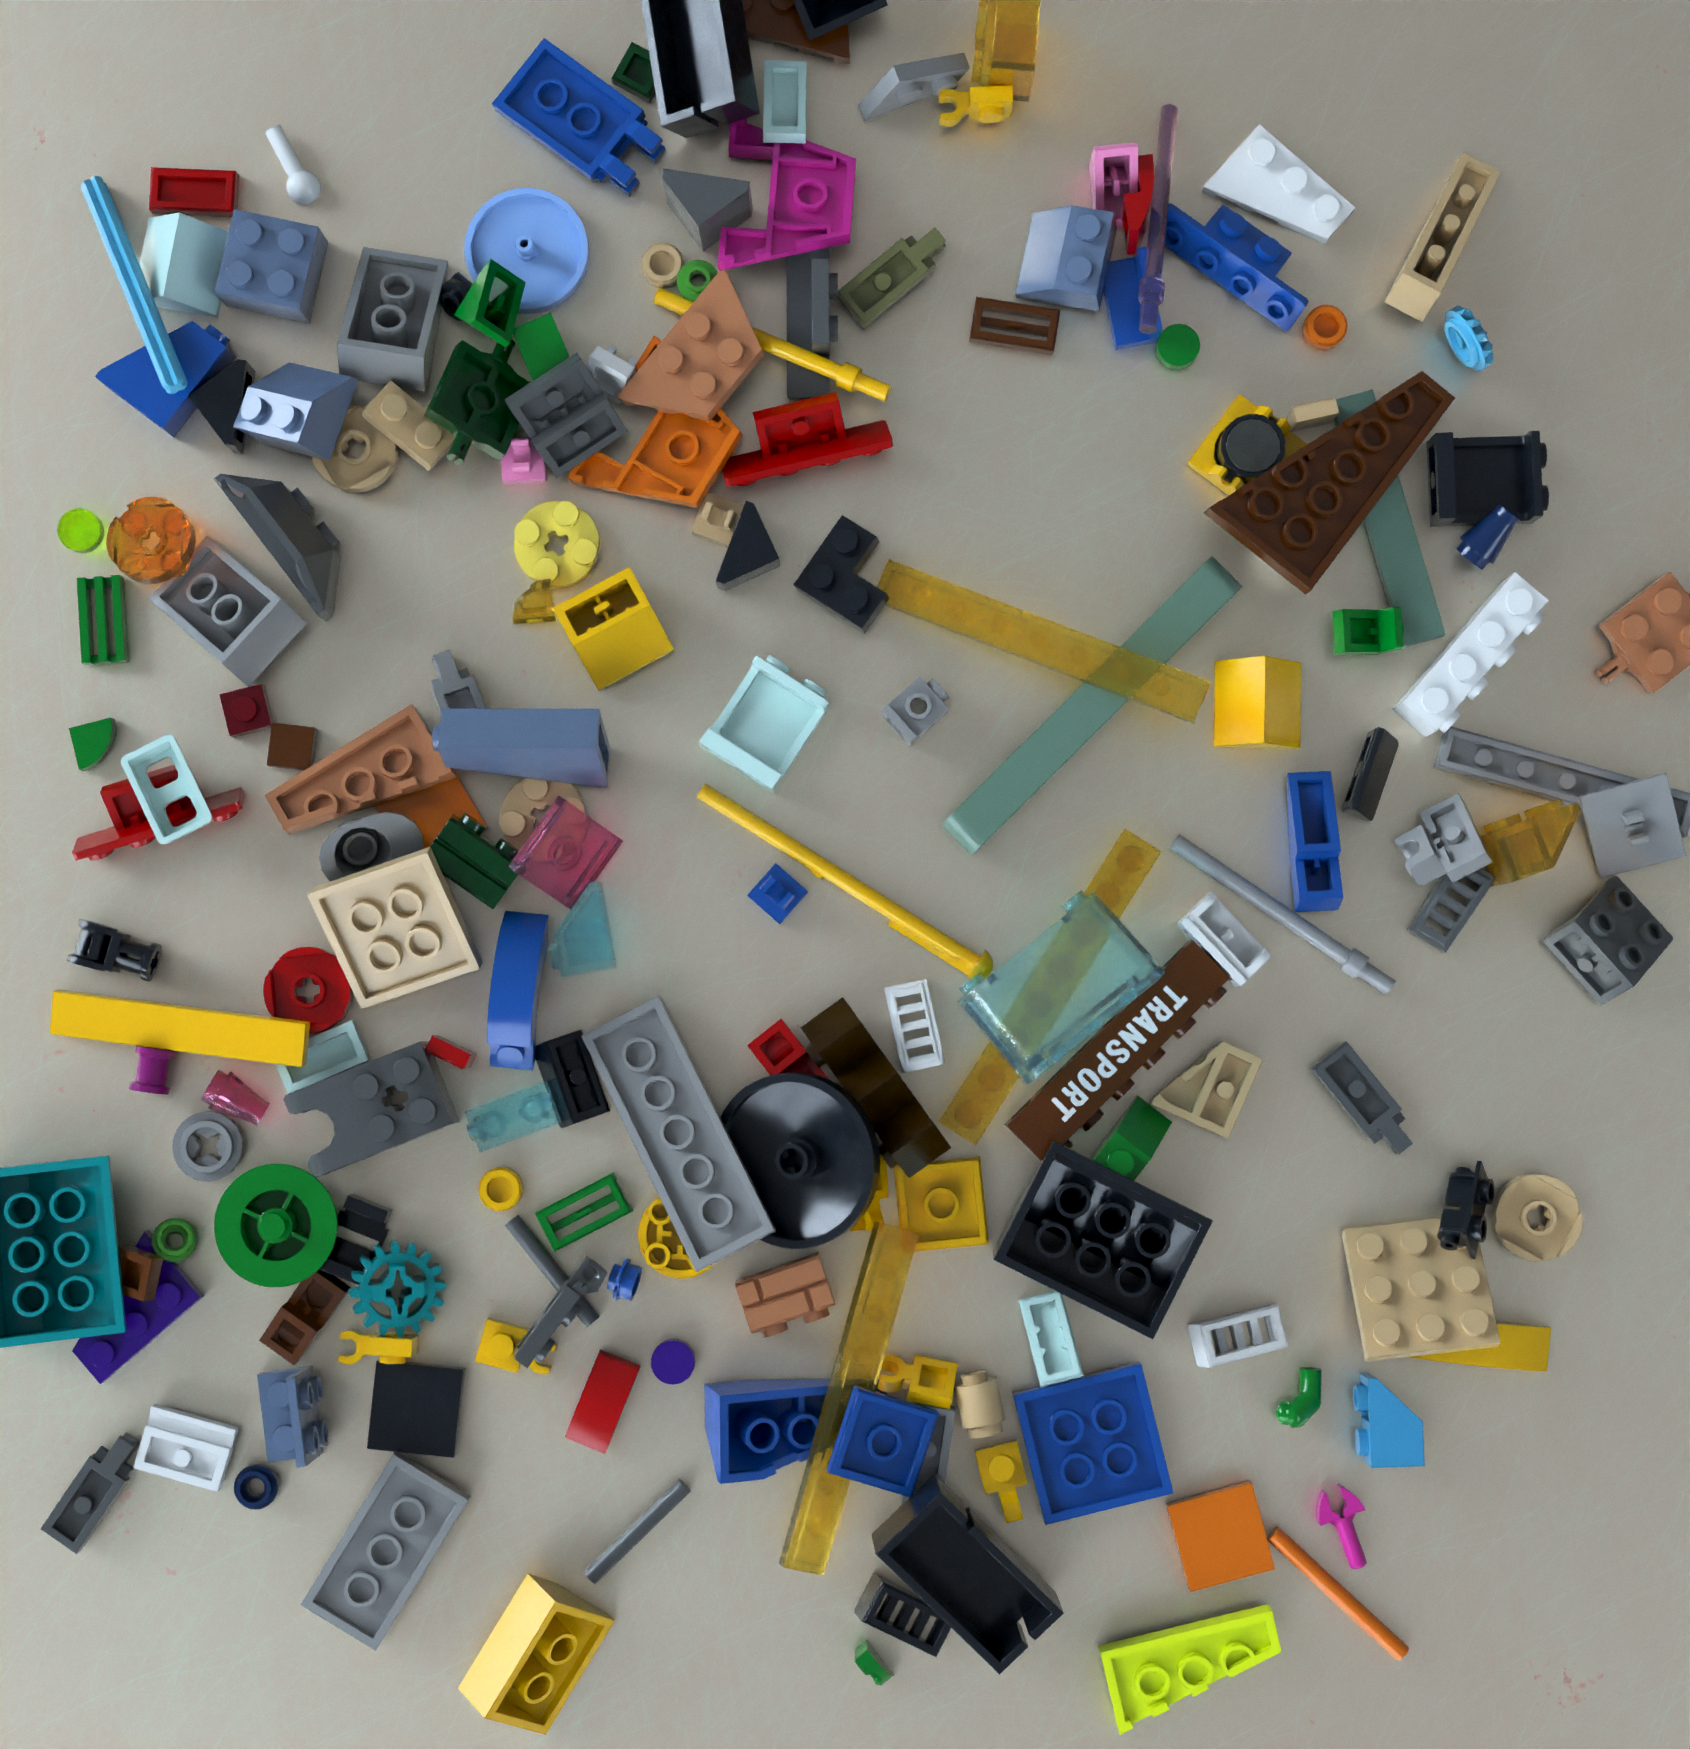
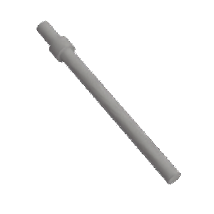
[1170,834,1396,995]

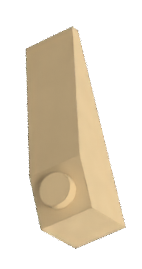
[1384,152,1501,322]

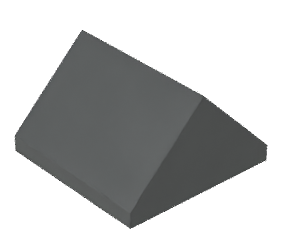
[662,169,753,252]

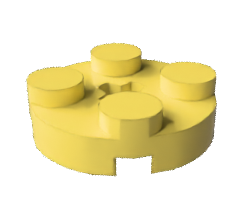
[513,501,601,589]

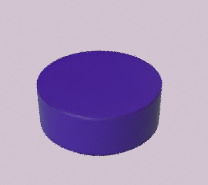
[651,1339,695,1385]

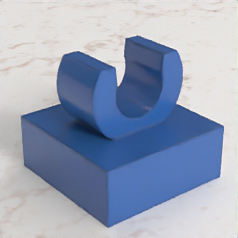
[747,863,808,924]

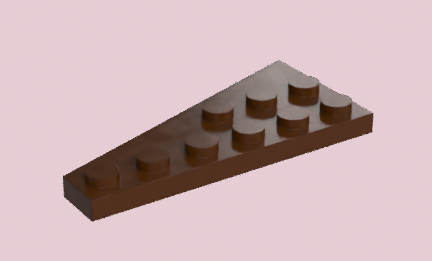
[1204,371,1455,595]

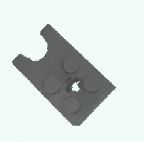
[283,1041,460,1177]

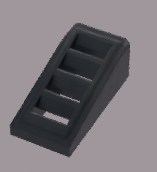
[854,1573,951,1657]

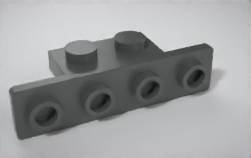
[786,248,838,400]

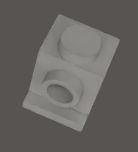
[881,677,949,747]

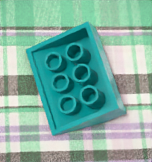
[0,1155,127,1348]

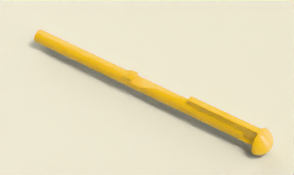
[697,784,993,981]

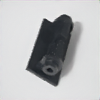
[1437,1161,1494,1259]

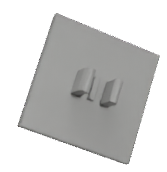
[1579,773,1686,878]

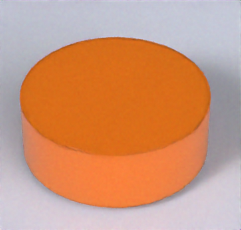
[1302,305,1348,351]

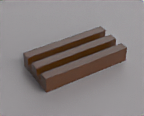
[969,297,1060,355]

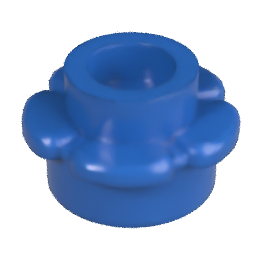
[607,1258,642,1301]

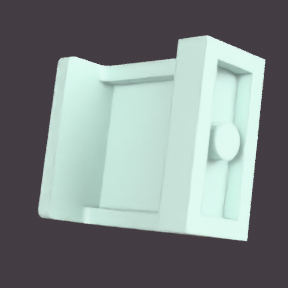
[699,655,829,793]

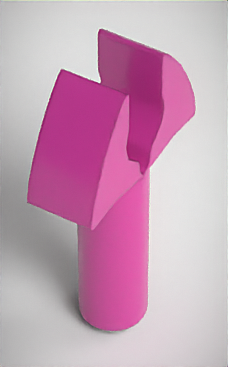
[1316,1484,1367,1569]

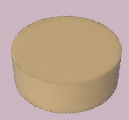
[641,242,684,289]

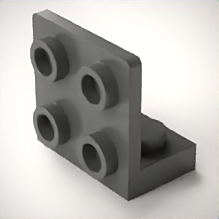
[1542,876,1673,1005]

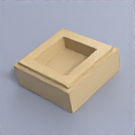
[1286,397,1339,432]

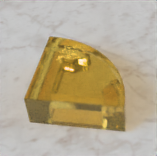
[512,578,556,624]

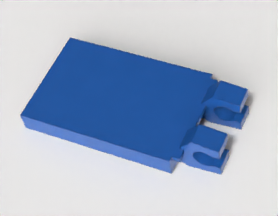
[492,38,666,196]

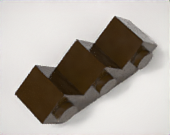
[800,997,951,1178]

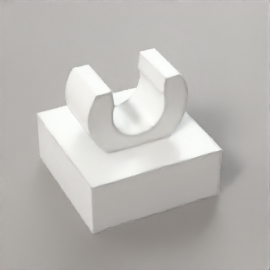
[587,345,636,405]

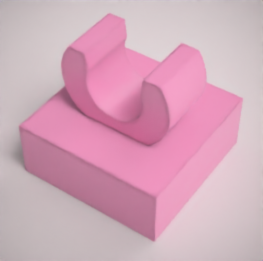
[501,437,547,484]

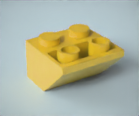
[553,567,674,691]

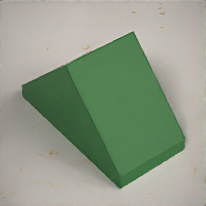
[454,259,526,347]

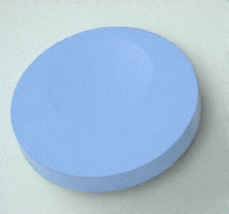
[464,188,589,314]

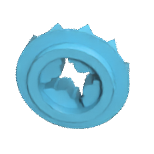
[1444,305,1493,371]

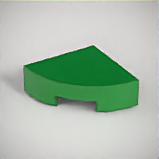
[69,717,116,771]
[855,1640,894,1686]

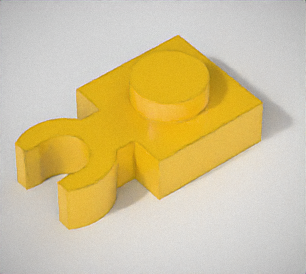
[475,1317,558,1374]
[878,1355,958,1409]

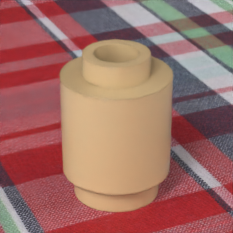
[954,1370,1005,1439]

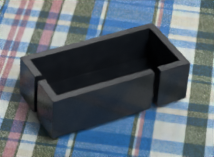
[641,0,760,138]
[871,1474,1064,1675]

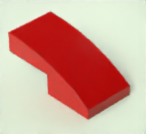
[1121,154,1154,255]
[747,1019,829,1079]
[565,1349,641,1454]

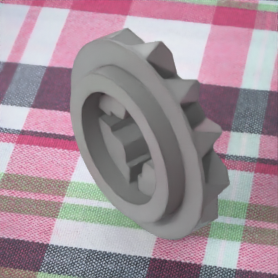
[172,1112,243,1181]

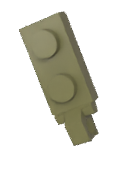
[838,227,946,329]

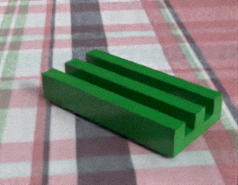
[77,575,129,665]
[535,1172,633,1252]

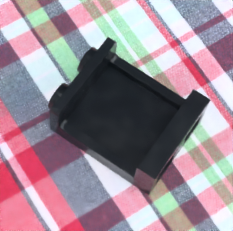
[1426,431,1549,527]

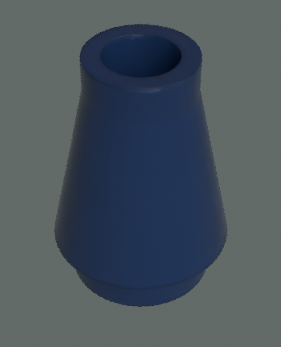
[1456,504,1520,570]

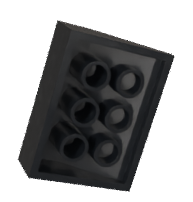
[993,1140,1213,1339]

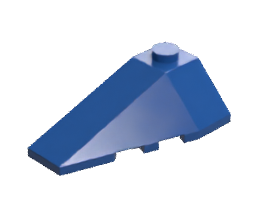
[704,1378,887,1484]

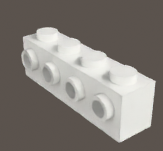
[1392,572,1548,737]

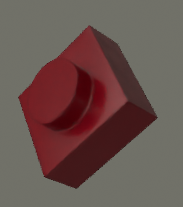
[219,684,274,738]

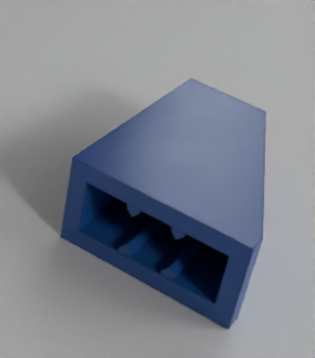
[95,321,237,438]

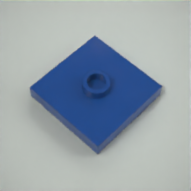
[826,1385,939,1497]

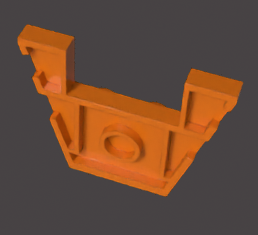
[567,336,743,508]

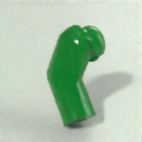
[1276,1367,1322,1428]

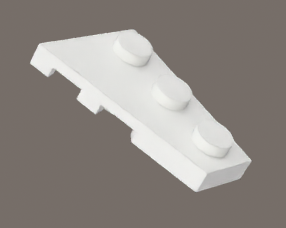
[1201,124,1355,244]

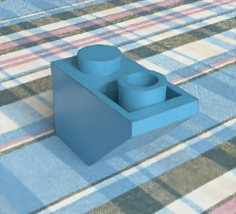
[1353,1372,1425,1468]

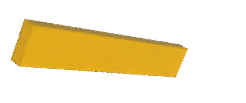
[50,989,310,1067]

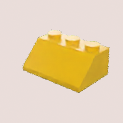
[458,1574,615,1735]

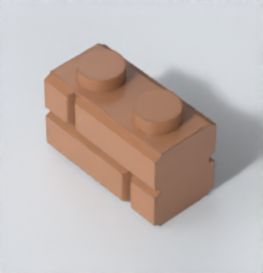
[735,1252,835,1338]

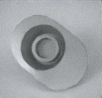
[319,812,424,882]

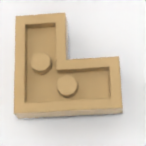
[362,380,455,471]

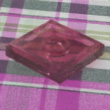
[508,795,623,911]

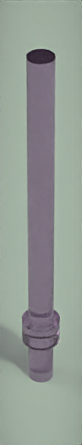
[1138,104,1178,334]

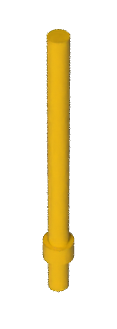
[654,288,892,402]

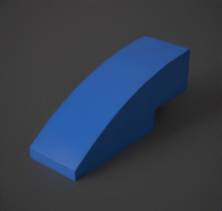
[1287,771,1343,912]

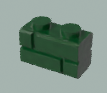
[429,813,524,909]

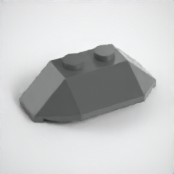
[214,474,341,622]

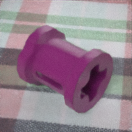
[129,1046,176,1095]

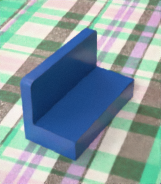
[1104,246,1162,350]

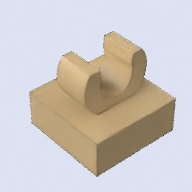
[691,492,744,547]

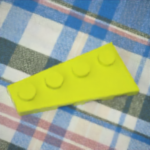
[1098,1604,1282,1735]

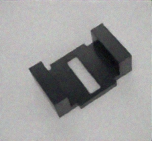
[320,1194,393,1285]

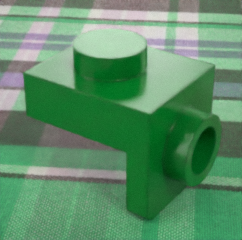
[1332,606,1404,655]

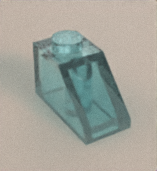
[549,881,617,977]

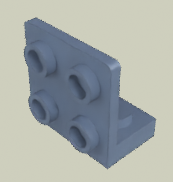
[257,1366,328,1468]

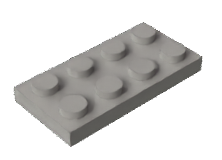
[301,1451,471,1651]

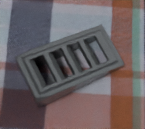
[1407,869,1495,953]

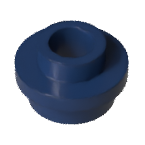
[234,1464,279,1510]

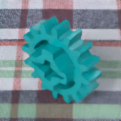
[348,1240,446,1338]

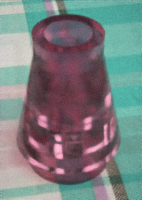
[201,1070,270,1126]

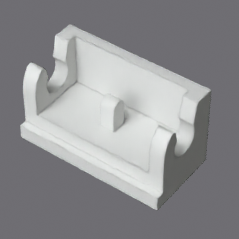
[1176,891,1271,987]

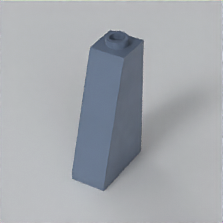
[432,708,610,787]

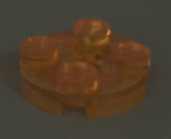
[106,497,196,584]

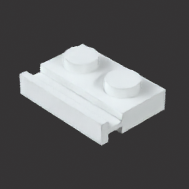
[133,1404,239,1492]

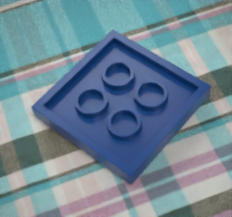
[1013,1362,1173,1525]

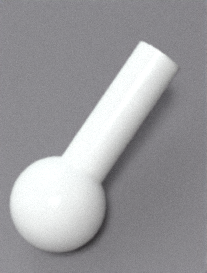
[265,125,321,205]

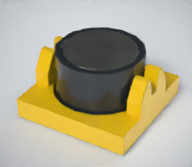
[1187,394,1307,496]

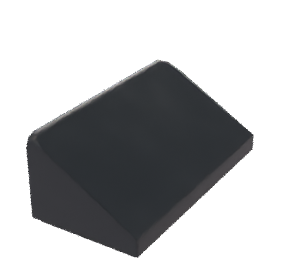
[1341,727,1399,821]
[536,1030,610,1128]

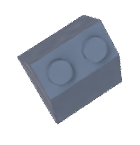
[1015,205,1117,311]
[233,362,358,461]

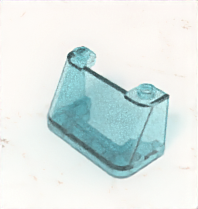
[957,890,1166,1084]

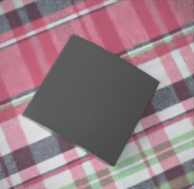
[504,352,628,479]

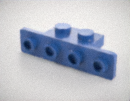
[1150,203,1309,331]

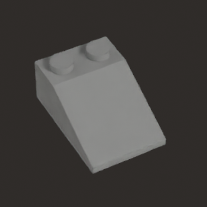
[337,247,448,391]
[148,536,307,687]

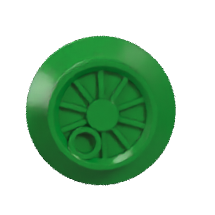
[214,1164,338,1287]

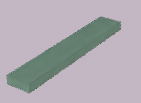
[1334,389,1446,648]

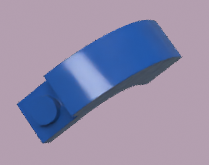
[487,911,548,1071]

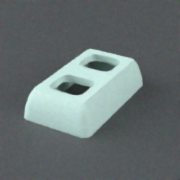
[121,734,213,844]

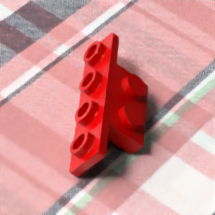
[722,392,893,487]
[72,765,245,861]

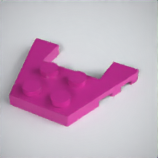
[718,118,856,270]

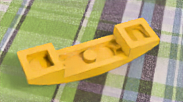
[1409,1322,1551,1371]

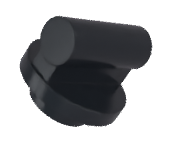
[441,272,473,321]

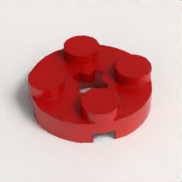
[263,947,353,1034]

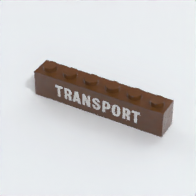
[1004,941,1230,1161]

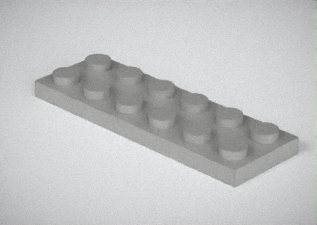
[581,996,776,1272]

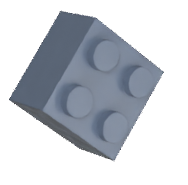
[215,209,328,324]

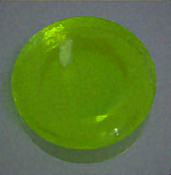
[57,508,104,553]

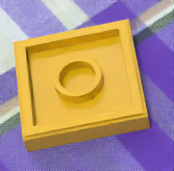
[894,1156,989,1253]

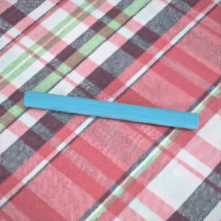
[81,176,188,394]

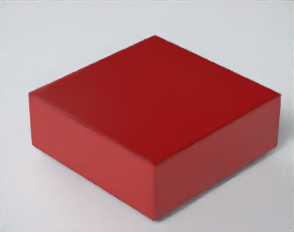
[425,1035,477,1069]

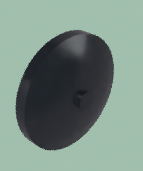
[720,1072,880,1249]

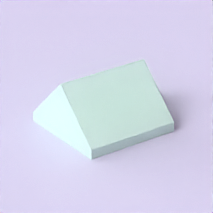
[139,212,229,318]

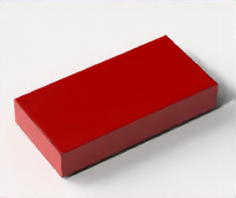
[149,167,239,217]

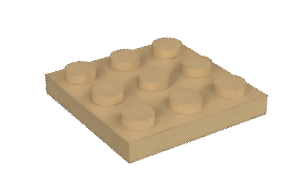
[307,847,483,1009]
[1342,1218,1500,1362]

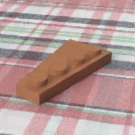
[265,704,457,835]

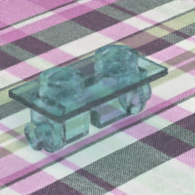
[465,1081,562,1152]

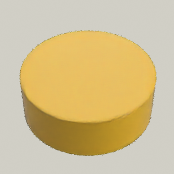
[478,1167,524,1211]

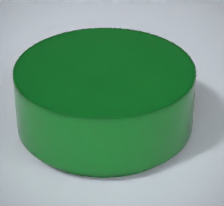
[1156,324,1200,370]

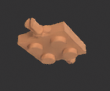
[1595,572,1690,693]

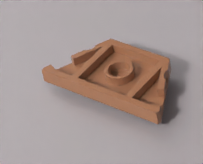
[617,270,764,421]

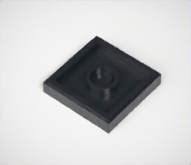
[367,1359,466,1458]

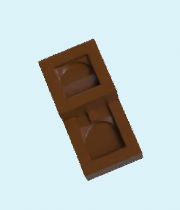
[259,1269,351,1366]

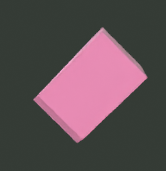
[1088,142,1138,227]

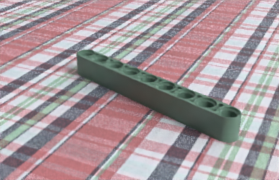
[942,556,1243,856]

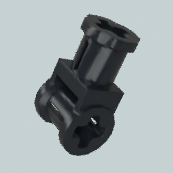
[66,919,162,982]

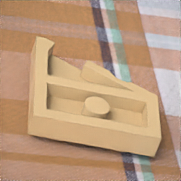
[1149,1041,1263,1139]

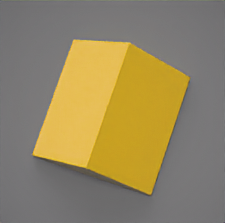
[1213,656,1301,749]

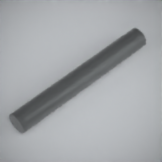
[505,1215,600,1328]
[584,1479,691,1584]

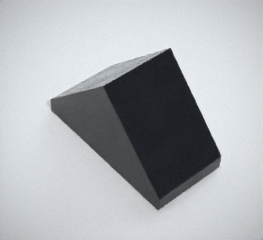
[189,359,256,454]
[716,501,780,591]

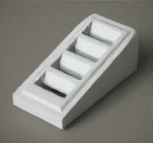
[884,979,945,1073]
[1188,1304,1289,1368]

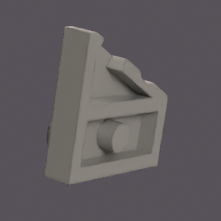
[858,53,970,120]

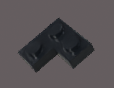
[793,515,890,633]

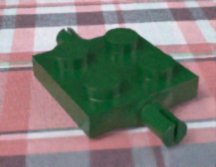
[424,339,530,465]

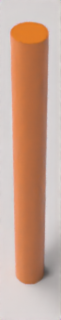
[1267,1527,1409,1661]

